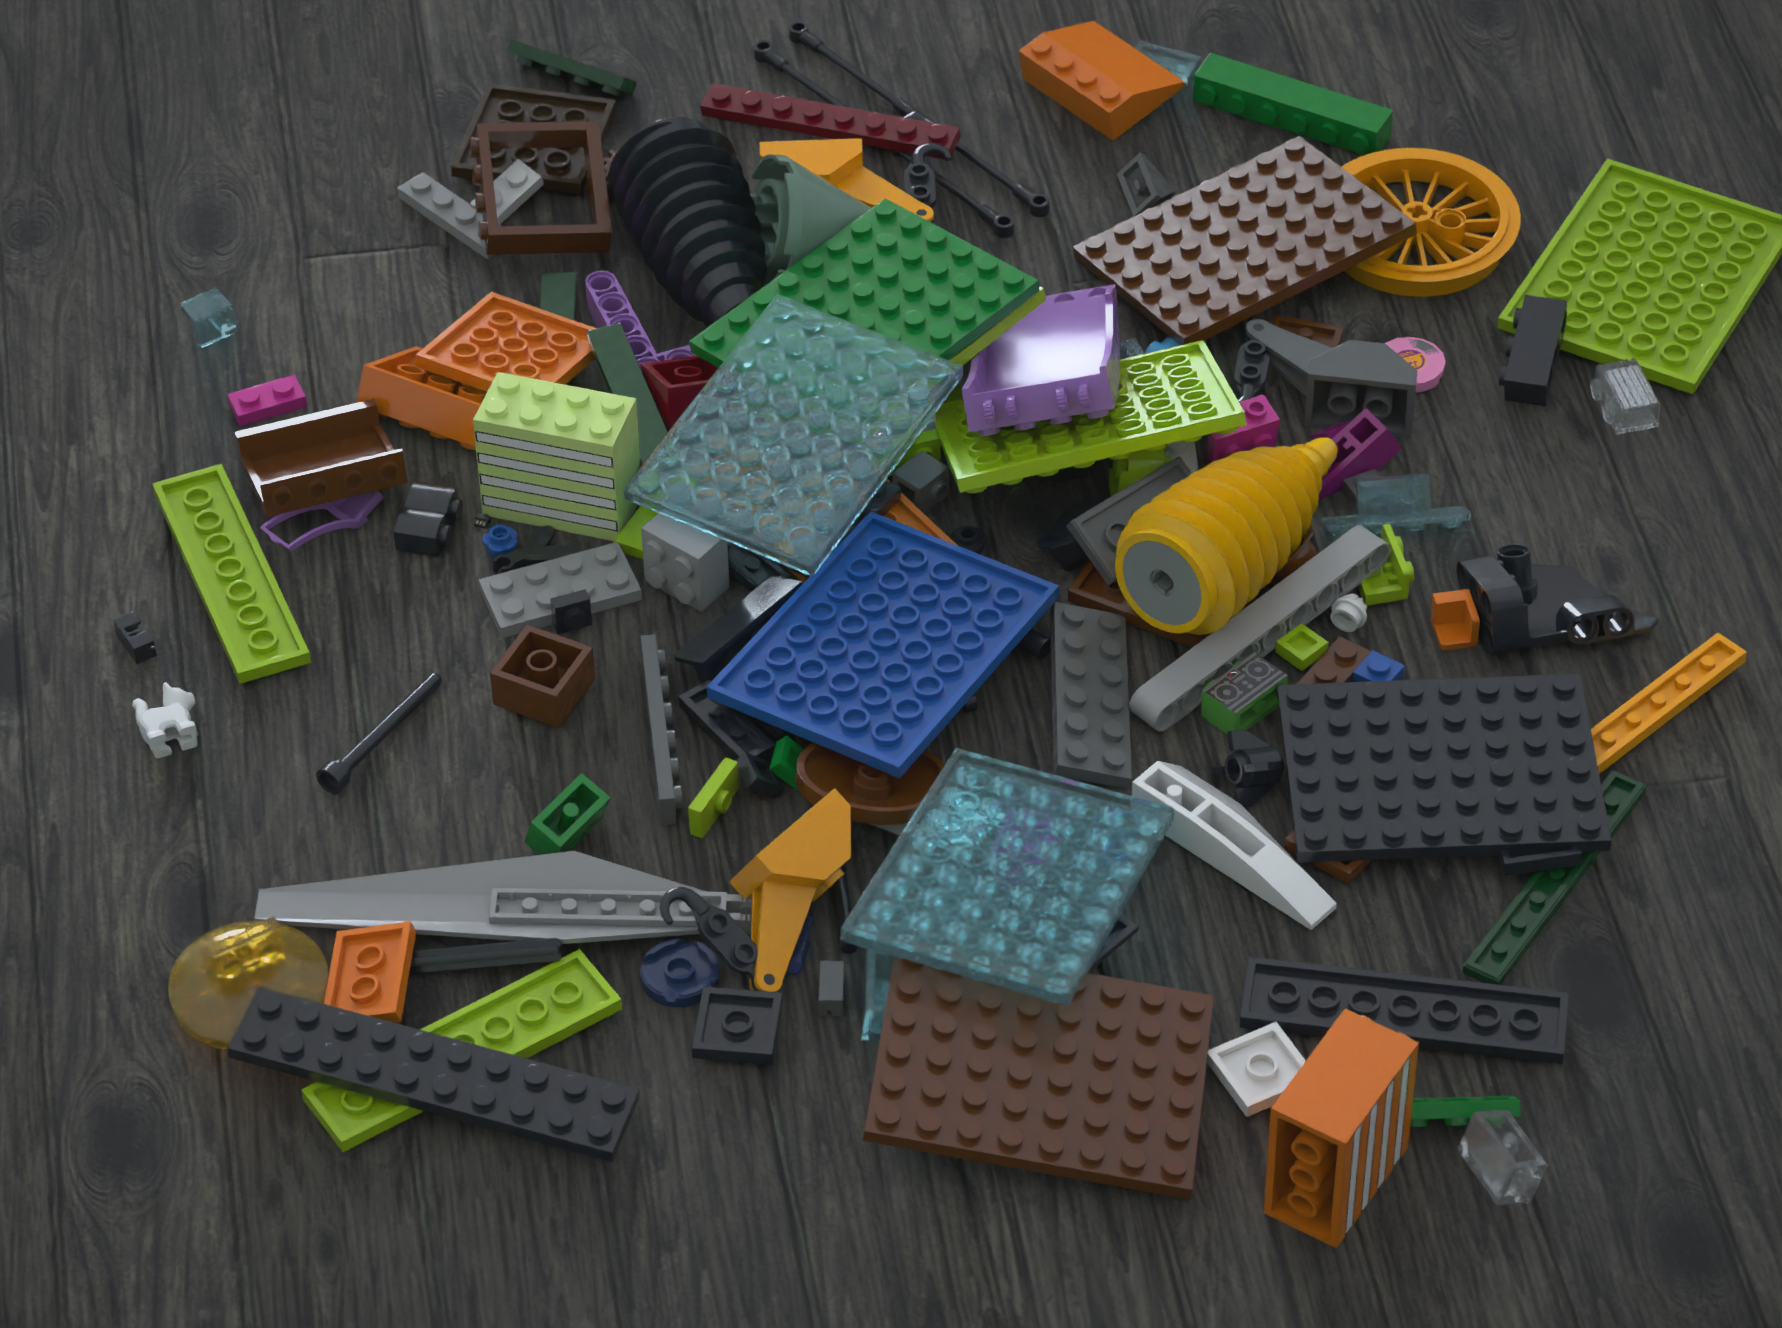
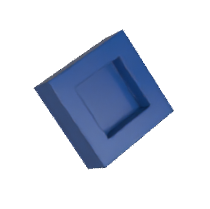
[1352,650,1405,682]

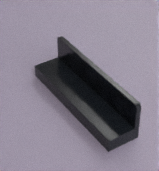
[673,576,802,684]

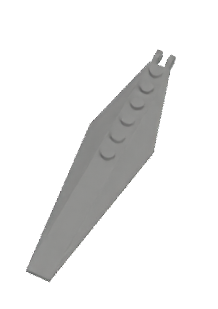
[254,851,752,944]

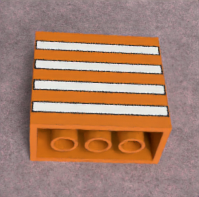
[1264,1009,1419,1248]

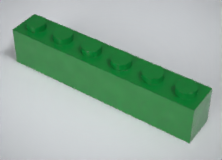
[1193,53,1393,155]

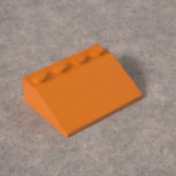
[1019,21,1185,141]
[356,346,487,450]

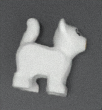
[132,682,198,758]

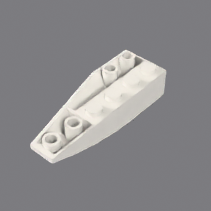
[1131,761,1336,930]

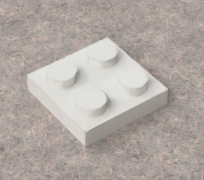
[1207,1022,1306,1117]

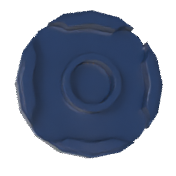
[640,939,719,1007]

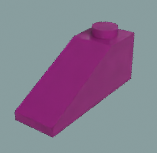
[1318,408,1402,500]

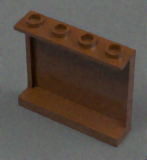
[235,399,408,517]

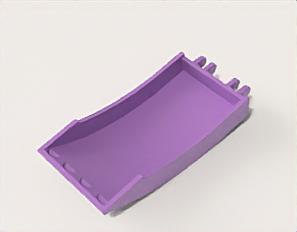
[961,284,1120,436]

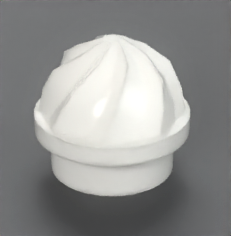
[1330,593,1367,632]

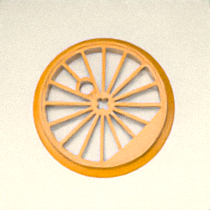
[1341,148,1521,297]

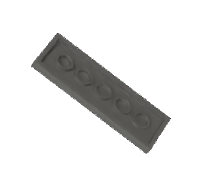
[1050,602,1132,789]

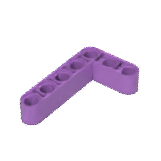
[585,271,697,372]

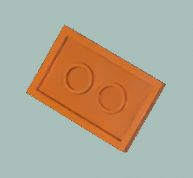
[324,921,416,1023]

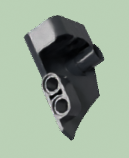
[1456,544,1659,656]

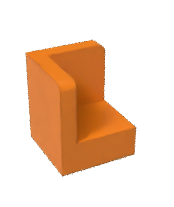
[1430,589,1480,651]

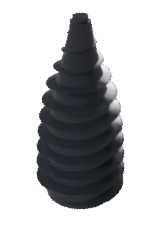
[608,117,767,327]

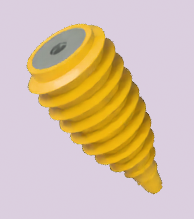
[1115,438,1338,635]

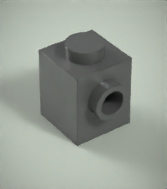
[893,451,950,513]

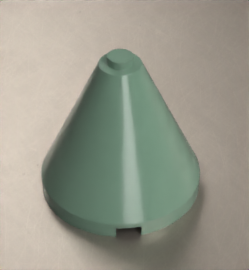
[750,154,871,285]

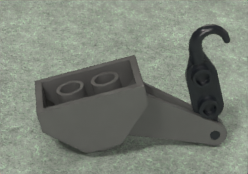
[1234,319,1418,438]

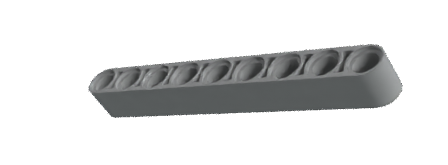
[1129,525,1391,732]

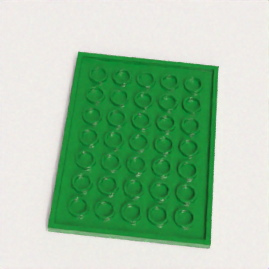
[689,198,1040,440]

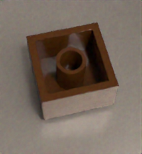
[490,625,595,728]

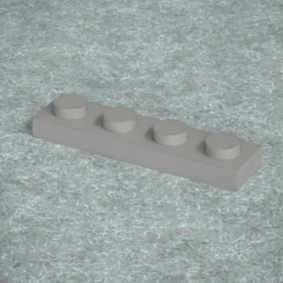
[397,172,501,260]

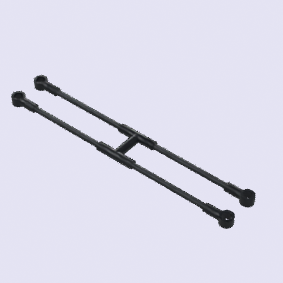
[754,21,1050,238]

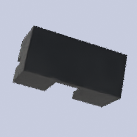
[113,611,157,664]

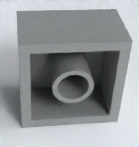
[641,504,729,612]

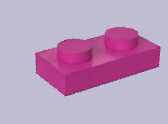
[227,375,307,426]

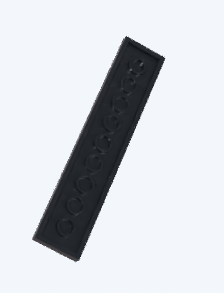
[228,986,640,1162]

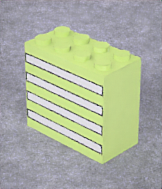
[473,372,643,541]

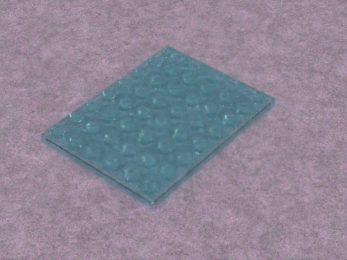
[623,294,964,577]
[840,748,1175,1006]

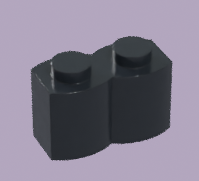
[394,481,463,556]

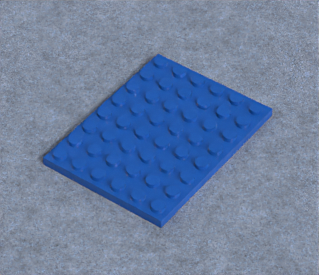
[707,512,1059,779]

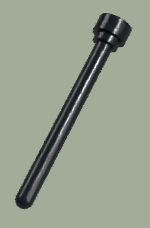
[316,673,442,794]

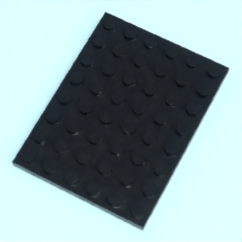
[1277,674,1611,863]

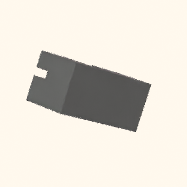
[819,961,845,1016]

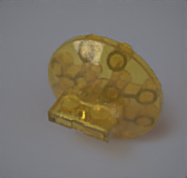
[168,916,329,1049]

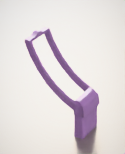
[260,491,384,552]

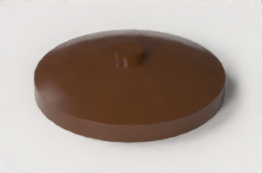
[795,742,950,825]

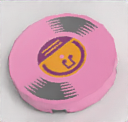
[1385,337,1446,393]

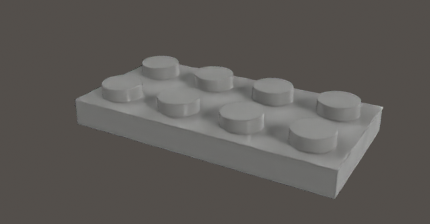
[478,542,642,638]

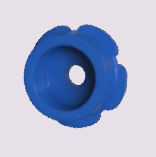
[482,525,518,557]

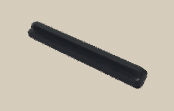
[410,938,563,974]

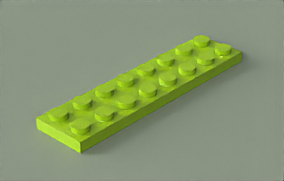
[152,464,311,684]
[301,949,622,1152]

